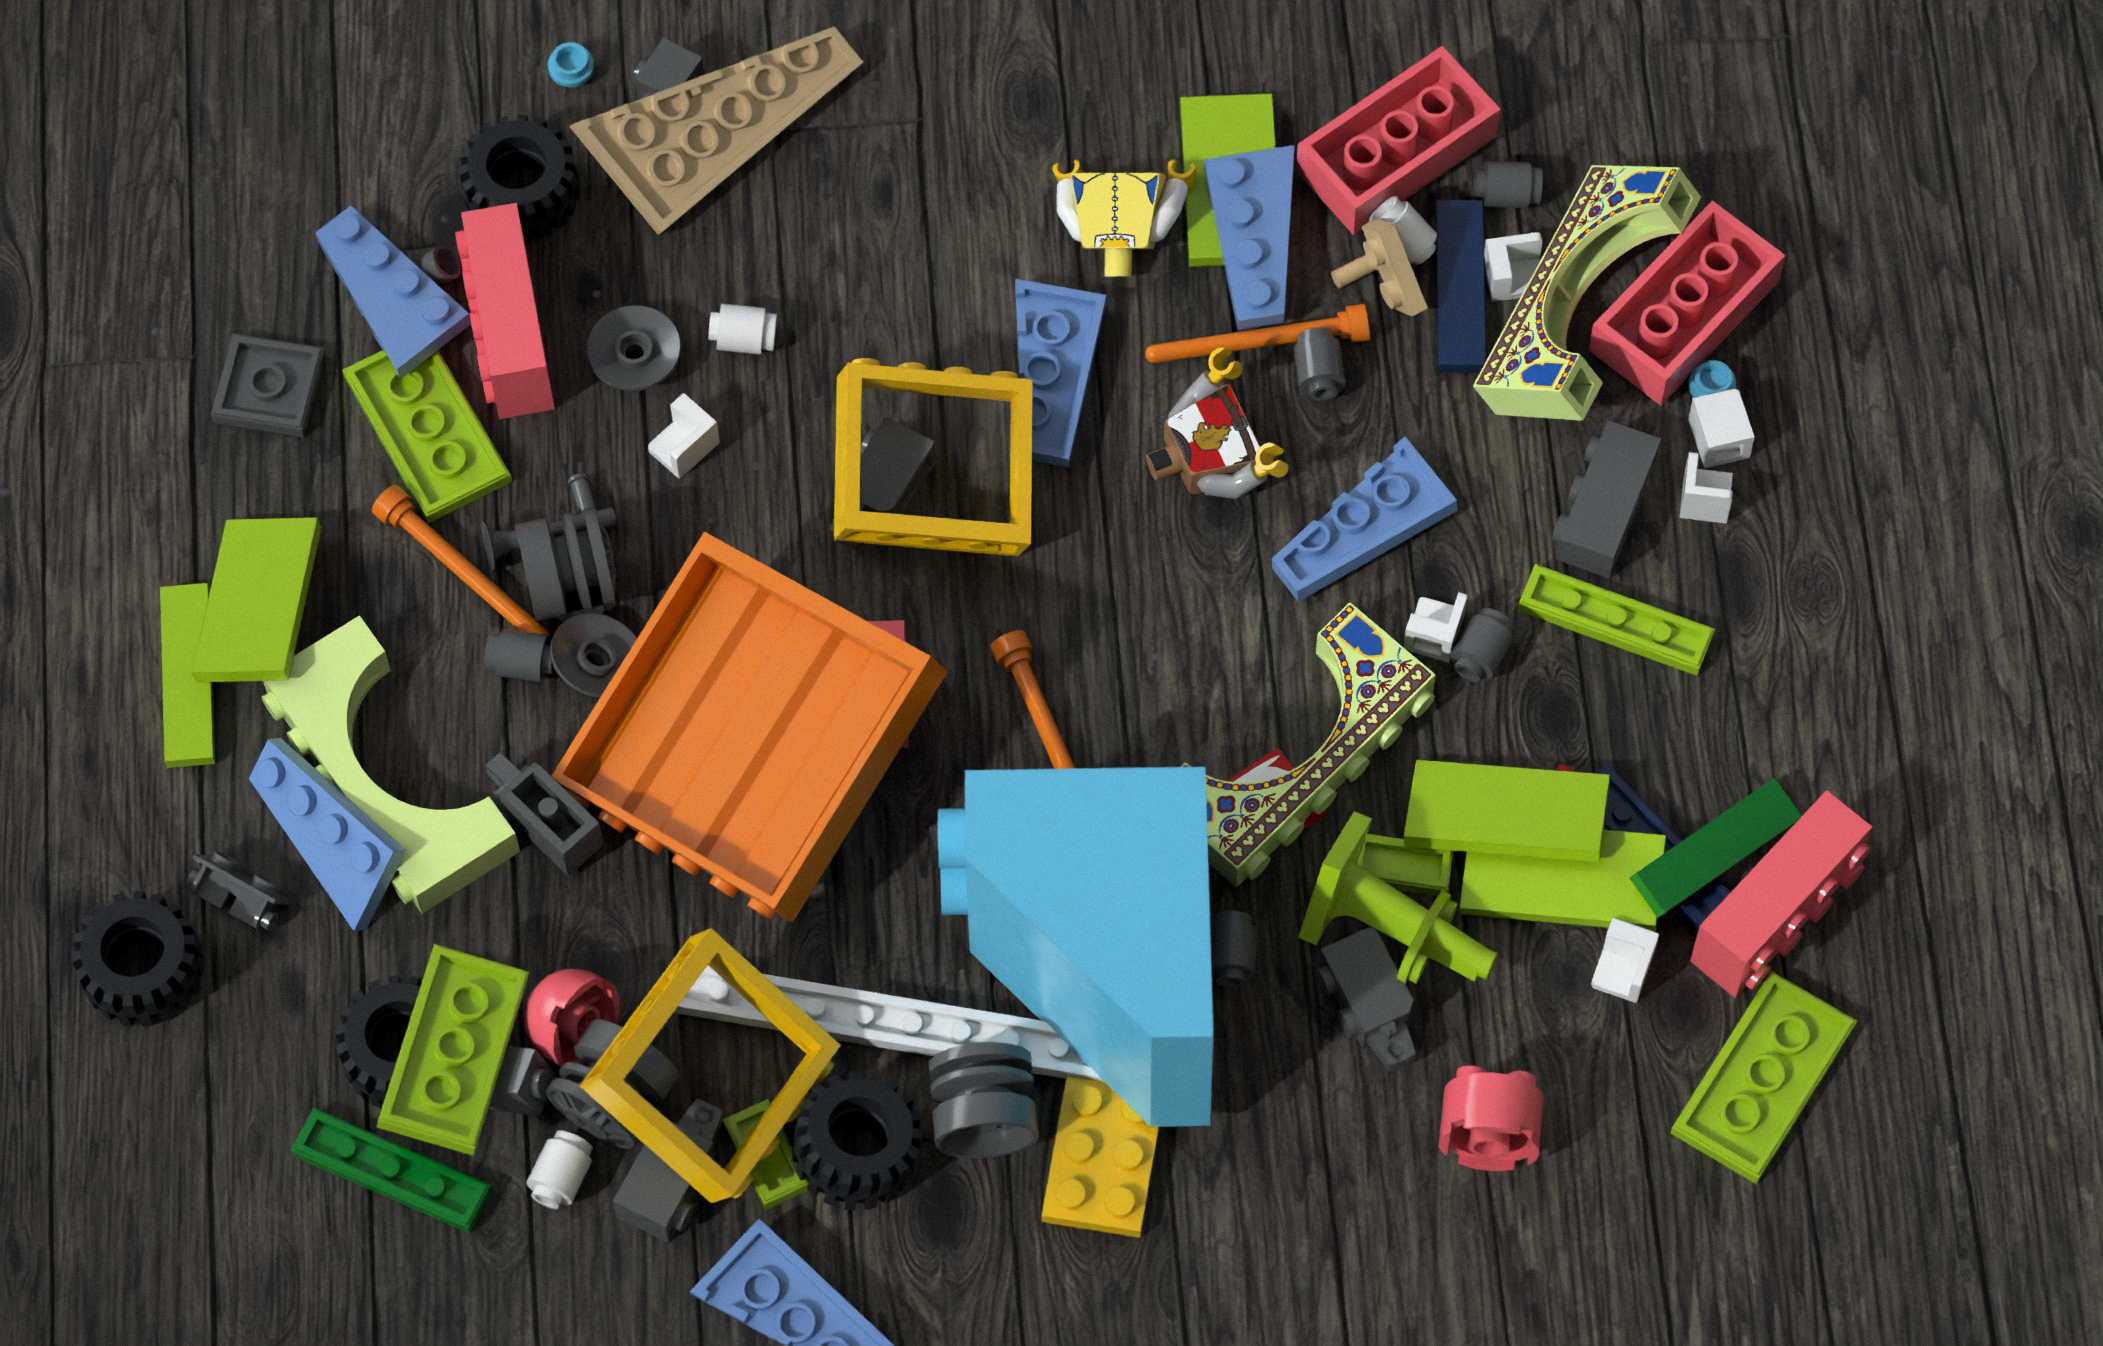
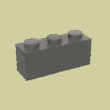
[1552,420,1661,579]

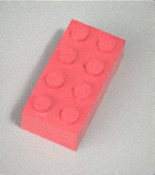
[1296,46,1501,236]
[1589,200,1785,406]
[455,203,555,419]
[1690,790,1872,999]

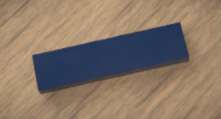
[1435,200,1486,373]
[1595,764,1731,932]

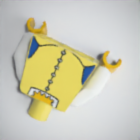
[1053,159,1196,277]

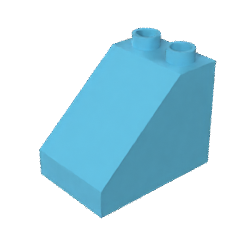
[938,767,1213,1127]

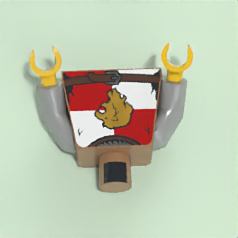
[1146,348,1288,499]

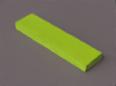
[1517,564,1715,676]
[160,583,215,768]

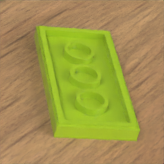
[1180,94,1275,267]
[342,350,512,524]
[191,517,322,682]
[1404,760,1610,862]
[1460,830,1666,932]
[377,944,530,1156]
[1670,971,1857,1184]

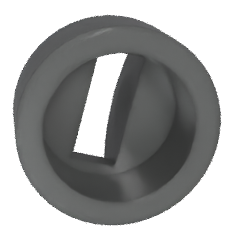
[421,245,461,286]

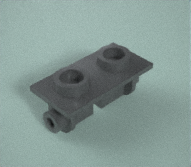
[186,851,292,930]

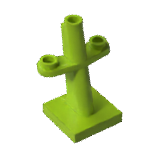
[1298,811,1498,984]

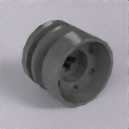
[515,507,617,621]
[546,1019,679,1149]
[929,1042,1039,1158]

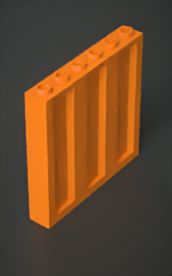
[551,532,947,923]

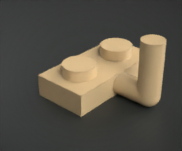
[1331,218,1428,316]

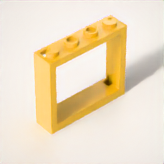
[834,358,1033,556]
[580,928,841,1203]

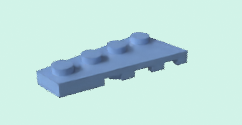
[1203,145,1295,330]
[315,206,471,379]
[1015,279,1106,467]
[1271,436,1458,602]
[249,738,406,931]
[690,1219,894,1346]

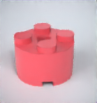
[1439,1066,1544,1171]

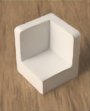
[1484,232,1542,302]
[1688,389,1755,469]
[648,393,720,479]
[1679,452,1733,524]
[1404,592,1468,663]
[1591,918,1659,1003]

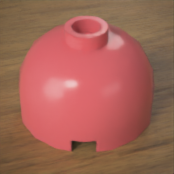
[524,969,620,1067]

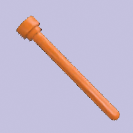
[1145,304,1370,363]
[372,485,550,638]
[990,630,1076,769]

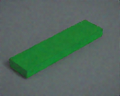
[1630,778,1802,918]
[291,1107,493,1234]

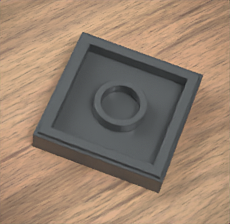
[211,334,326,437]

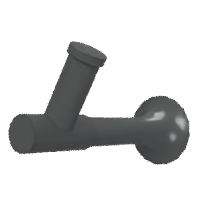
[481,473,617,570]

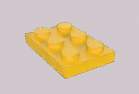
[1042,1076,1160,1238]

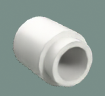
[1369,196,1437,265]
[708,303,777,355]
[526,1130,593,1209]

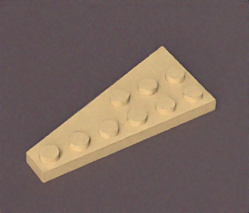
[569,26,863,234]

